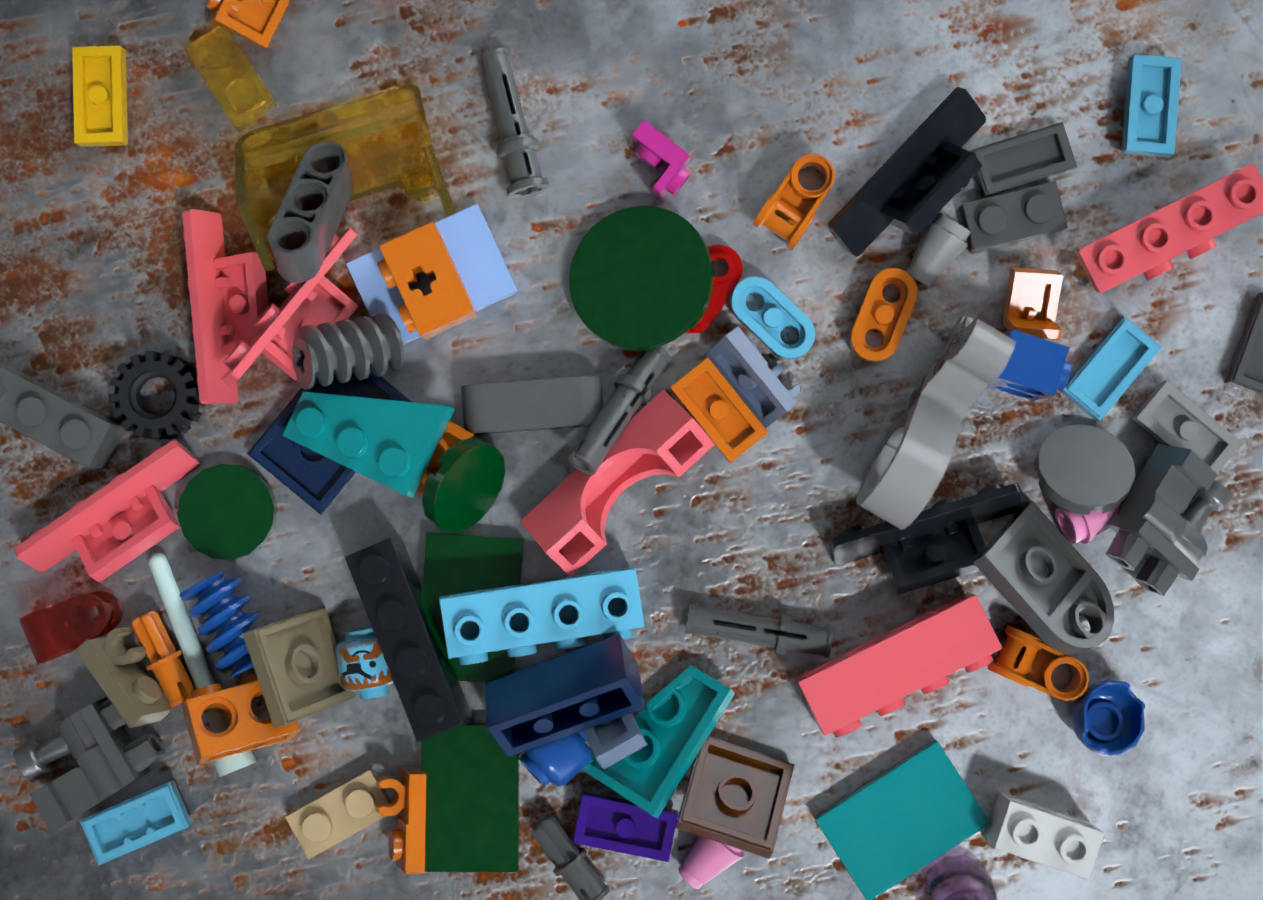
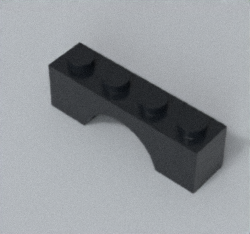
[345,538,474,742]

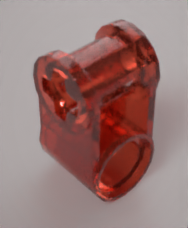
[19,591,123,665]

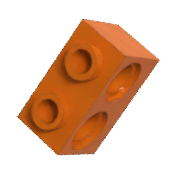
[183,673,300,766]

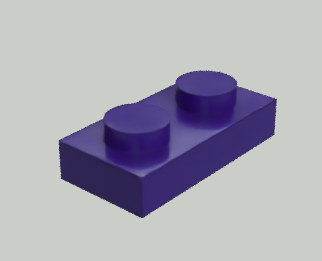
[573,792,678,862]

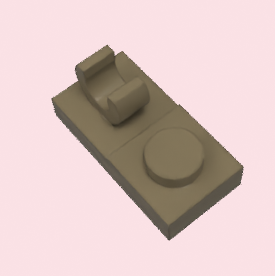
[76,627,172,728]

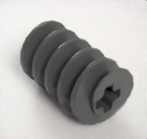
[292,314,404,390]

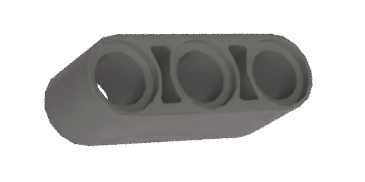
[268,141,354,283]
[461,376,603,435]

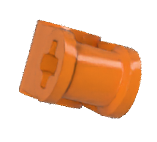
[752,154,834,250]
[987,625,1089,701]

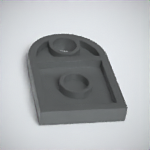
[973,501,1114,654]

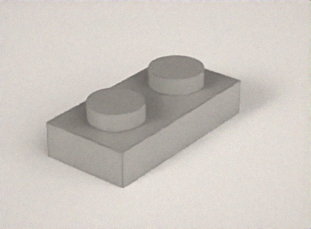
[1131,381,1242,474]

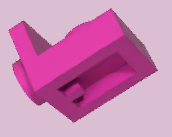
[632,120,691,200]

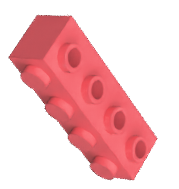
[794,592,1002,738]

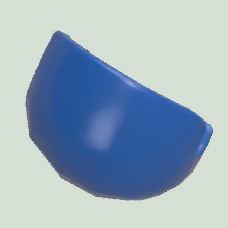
[1070,680,1145,756]

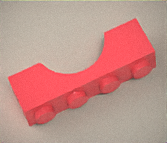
[520,389,715,577]

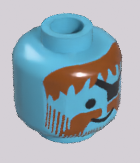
[335,627,394,699]

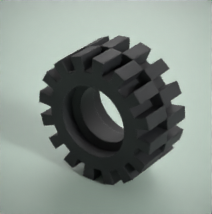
[108,351,205,440]

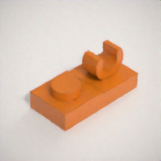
[375,767,426,874]

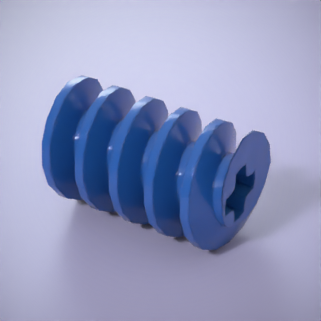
[179,570,260,681]

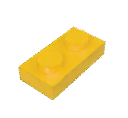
[72,46,128,147]

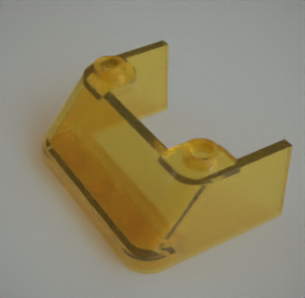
[235,84,456,272]

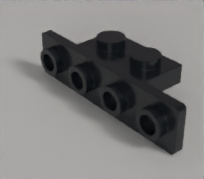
[828,87,986,257]
[831,483,1022,595]

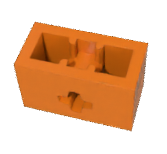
[377,221,478,340]

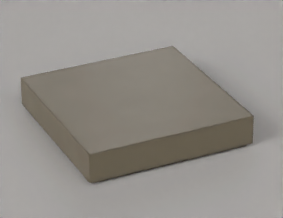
[243,605,355,729]

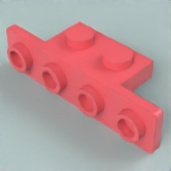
[1077,164,1263,293]
[182,209,269,404]
[220,227,358,386]
[14,440,200,583]

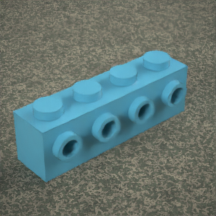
[439,566,644,665]

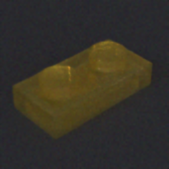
[184,25,279,132]

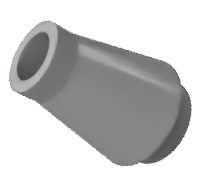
[906,213,971,288]

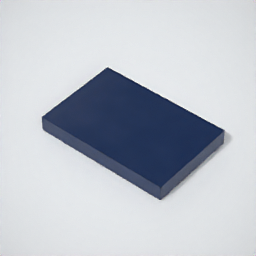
[247,369,412,515]

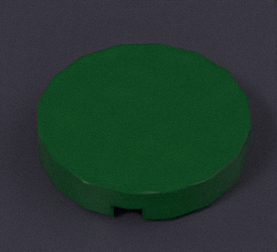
[422,438,505,533]
[178,464,277,560]

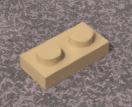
[285,767,392,860]

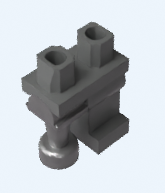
[1105,443,1233,596]
[14,697,165,833]

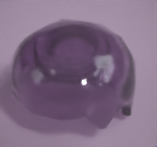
[923,855,997,900]

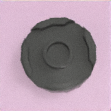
[1034,424,1135,515]

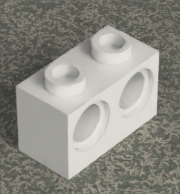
[983,791,1105,880]

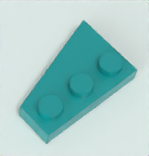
[282,392,455,498]
[582,665,735,819]

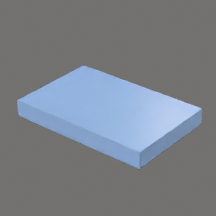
[346,203,519,345]

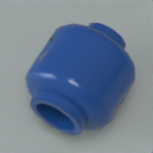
[519,731,591,787]

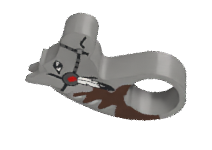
[856,315,1015,530]

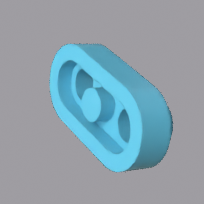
[730,277,815,360]

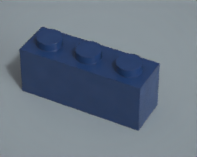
[484,634,645,757]

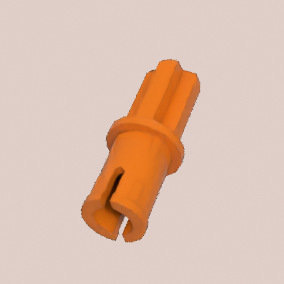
[131,611,195,708]

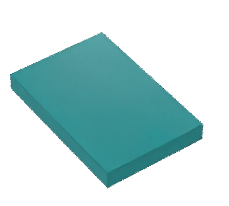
[814,739,991,900]

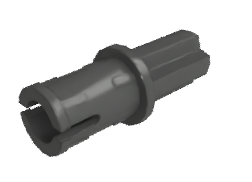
[531,816,610,900]

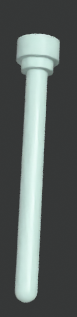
[148,552,256,777]

